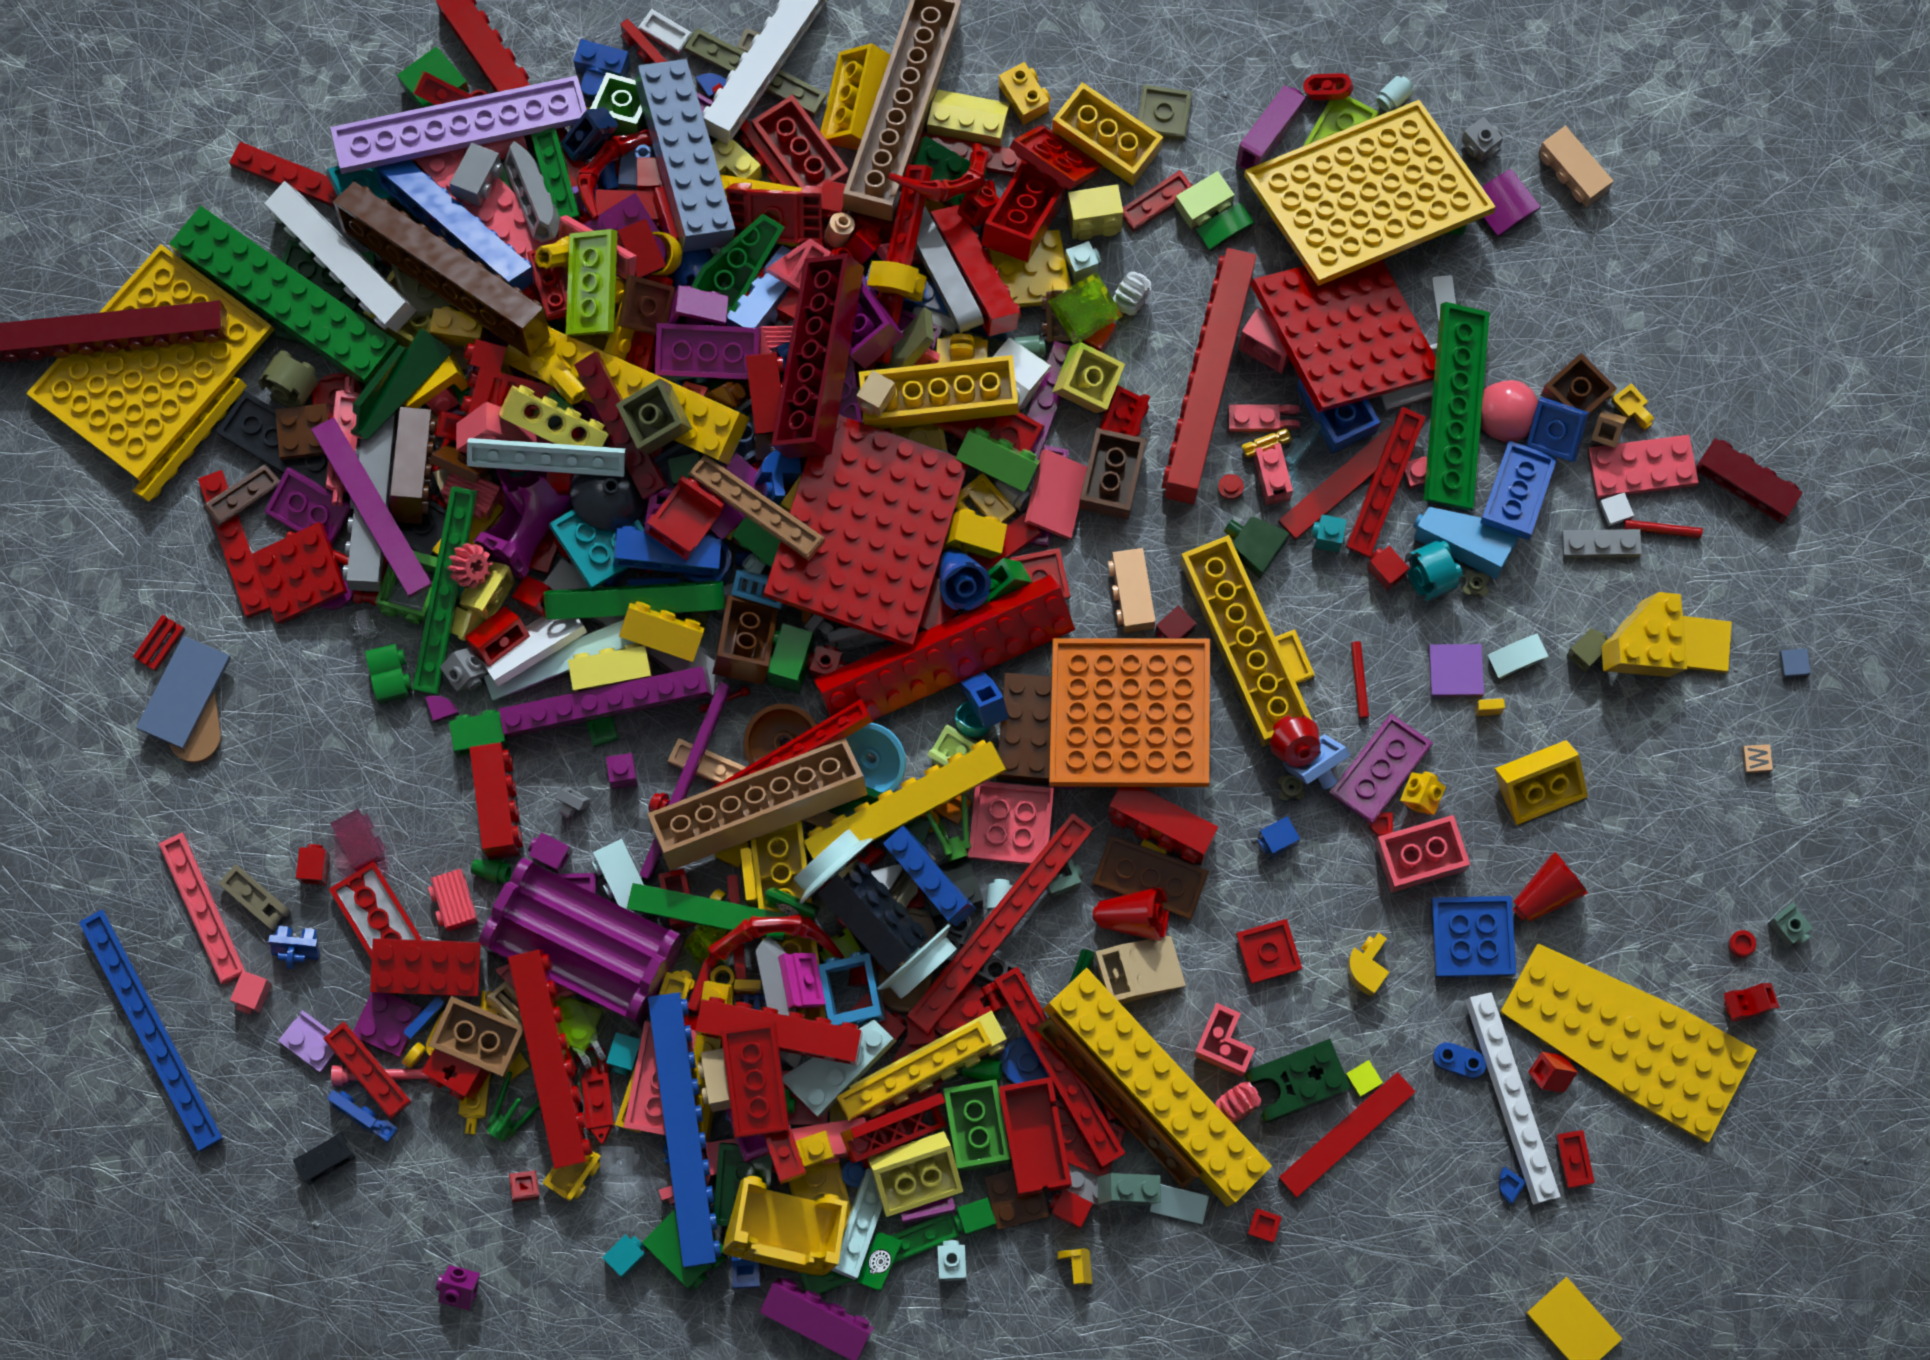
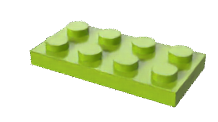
[566,229,617,337]

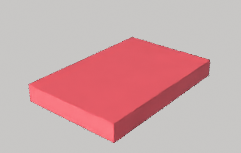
[1024,449,1087,539]

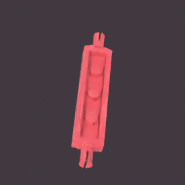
[325,376,360,506]

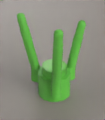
[926,794,971,862]

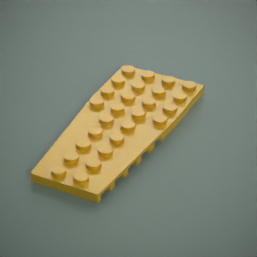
[1500,944,1757,1144]

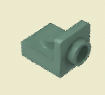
[1047,859,1084,899]

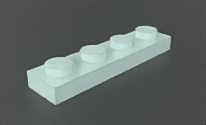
[832,1169,882,1280]

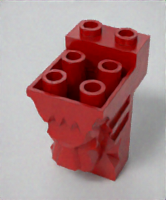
[460,339,559,417]

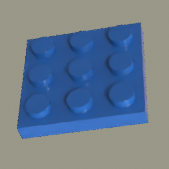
[1431,896,1516,978]

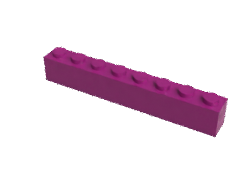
[499,666,712,737]

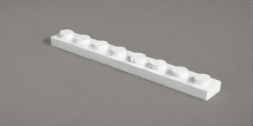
[1465,992,1561,1205]

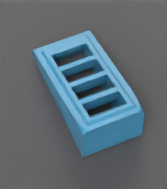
[731,570,784,609]

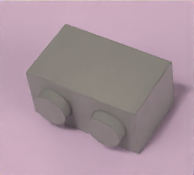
[449,143,503,206]

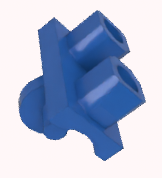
[268,926,320,969]

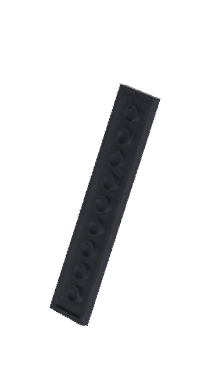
[216,391,447,556]

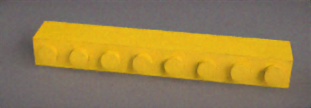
[804,740,1007,859]

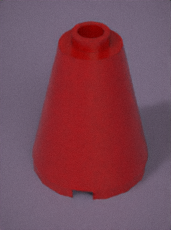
[1513,852,1588,922]
[1093,888,1169,941]

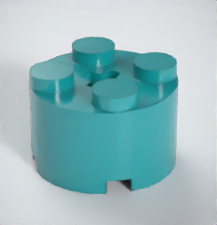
[1405,541,1463,601]

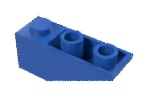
[958,671,1009,728]

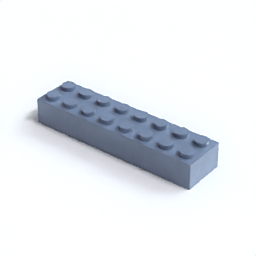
[635,59,735,252]

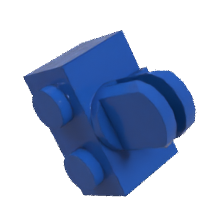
[573,39,631,101]

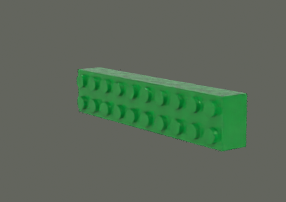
[169,205,399,387]

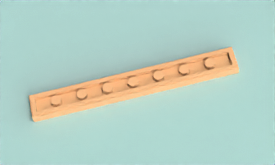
[668,738,839,828]

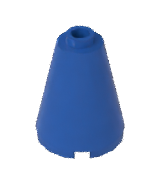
[940,548,991,611]

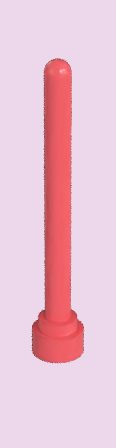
[331,1065,457,1087]

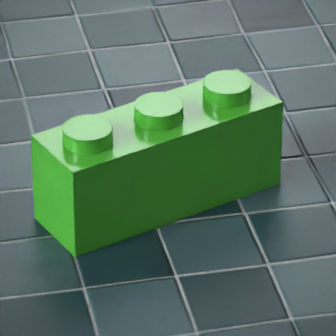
[955,427,1040,492]

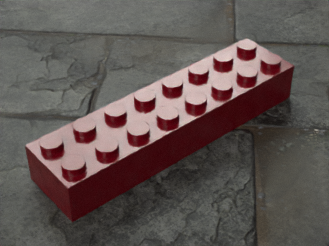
[771,253,864,459]

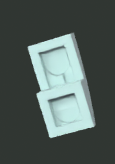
[1488,634,1549,679]

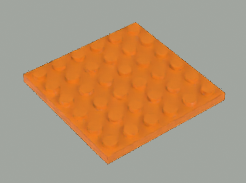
[1049,638,1210,787]

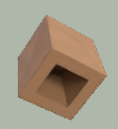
[1591,410,1627,448]

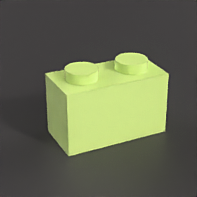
[1175,171,1234,229]

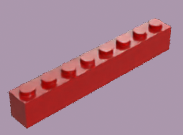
[508,949,593,1169]

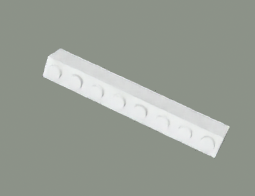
[702,0,827,144]
[265,181,417,333]

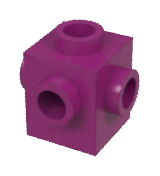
[436,1265,480,1311]

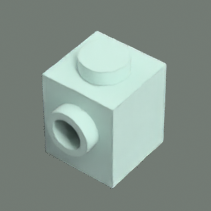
[1065,241,1101,283]
[938,1240,966,1282]

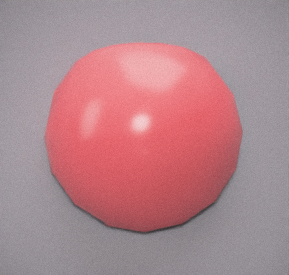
[1480,380,1538,442]

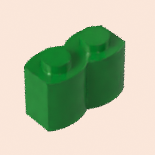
[365,644,413,704]

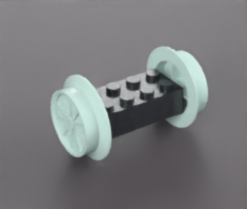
[794,829,957,999]

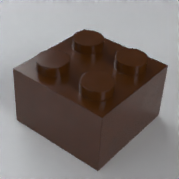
[1540,353,1617,421]

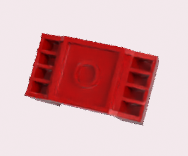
[726,183,822,243]

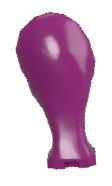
[473,441,608,580]

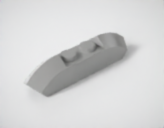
[504,141,560,242]
[756,936,802,1068]

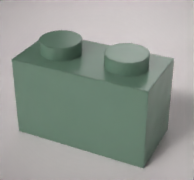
[1097,1173,1161,1206]

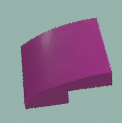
[1482,168,1541,237]

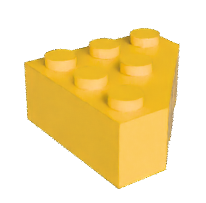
[1601,592,1687,677]

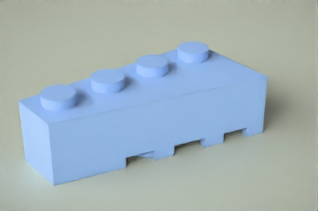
[726,245,796,328]

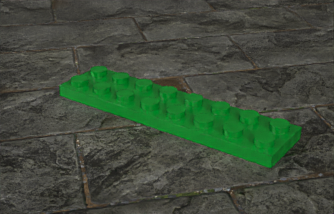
[1424,302,1490,510]

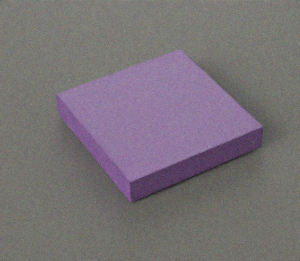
[1429,644,1484,697]

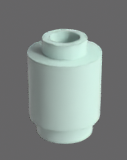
[1376,76,1413,112]
[986,879,1013,916]

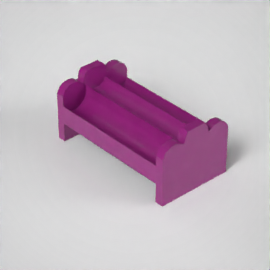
[479,857,685,1029]

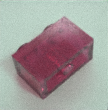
[330,809,386,872]

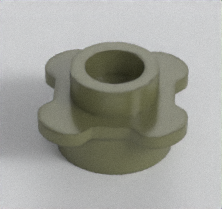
[1463,570,1490,597]
[684,611,710,628]
[1278,775,1305,801]

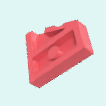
[765,239,831,292]

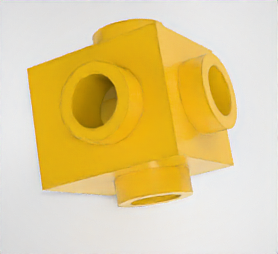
[1400,771,1446,815]

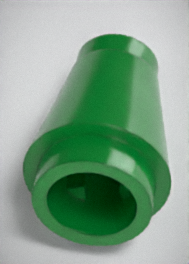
[471,859,512,886]
[962,1057,1002,1082]

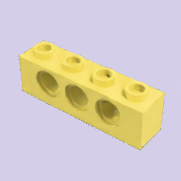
[499,385,608,447]

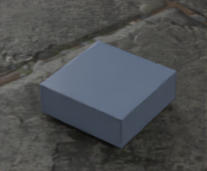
[1779,648,1811,678]

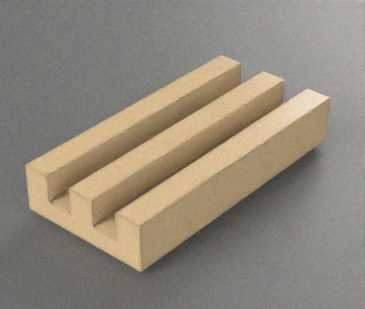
[485,981,523,1026]

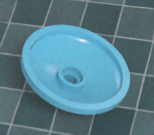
[846,723,906,793]

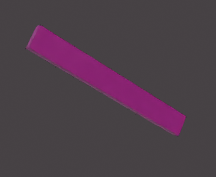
[311,418,432,598]
[639,682,730,882]

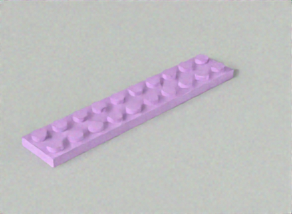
[330,76,586,174]

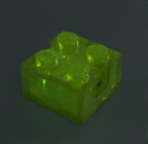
[1048,272,1123,344]

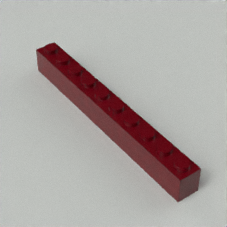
[0,300,227,363]

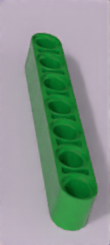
[543,581,725,620]

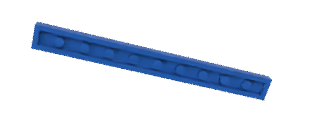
[79,909,224,1152]

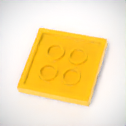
[987,230,1071,307]

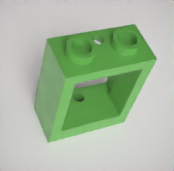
[375,550,438,624]

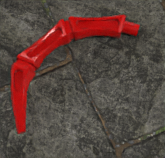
[577,129,653,221]
[888,143,990,202]
[706,914,844,967]

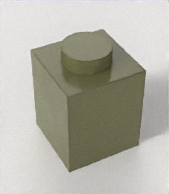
[1567,627,1608,673]

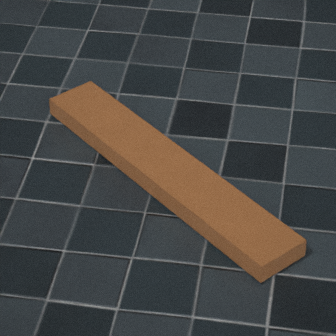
[688,455,826,561]

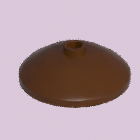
[743,704,817,765]

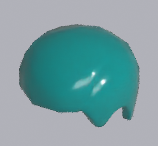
[955,701,993,738]

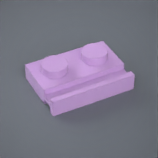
[278,1010,336,1074]

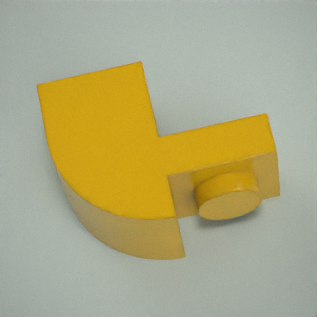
[867,261,927,302]
[1347,932,1389,998]

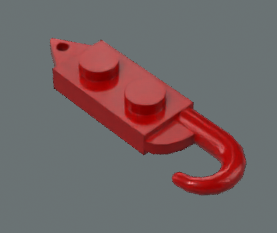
[575,1044,615,1145]

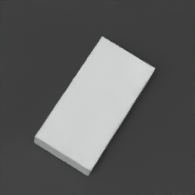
[638,9,693,56]

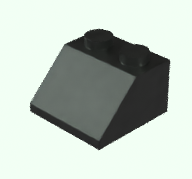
[923,856,983,922]

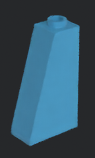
[1413,507,1520,579]

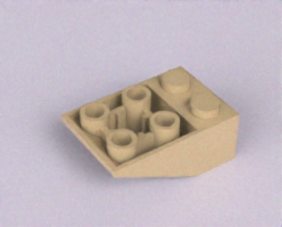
[1095,936,1186,1005]

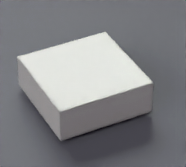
[1599,492,1634,526]

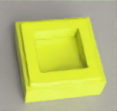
[1345,1060,1383,1098]

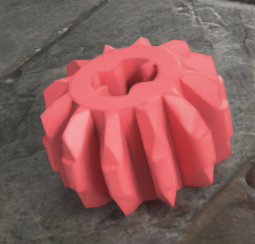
[447,543,493,588]
[1215,1082,1261,1123]

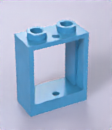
[818,951,886,1027]

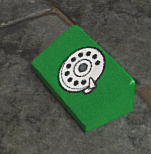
[764,887,820,921]
[856,1231,903,1293]

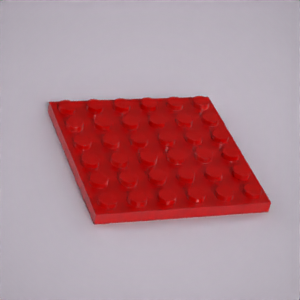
[1250,259,1436,413]

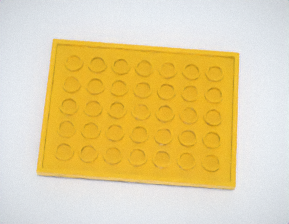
[1244,100,1496,286]
[26,244,274,481]

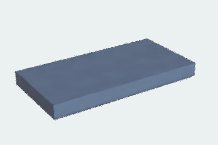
[136,635,231,750]

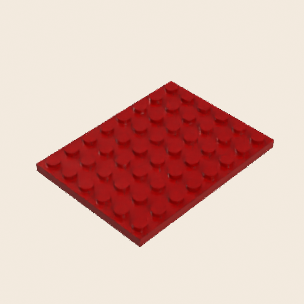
[762,414,968,648]

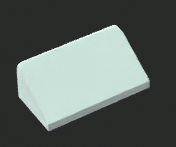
[1150,1184,1209,1225]

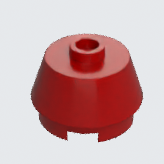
[1269,715,1321,767]

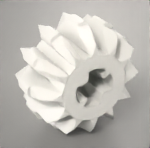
[1113,271,1151,316]

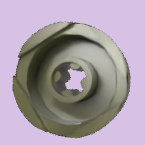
[258,350,318,408]

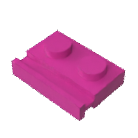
[778,953,826,1008]

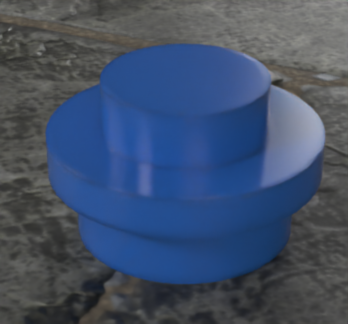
[841,1161,866,1187]

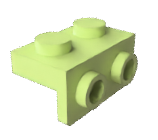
[927,725,978,767]

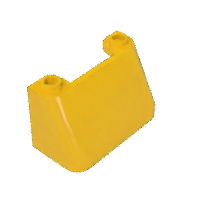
[722,1176,848,1276]

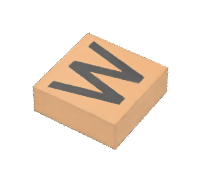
[1742,744,1773,773]

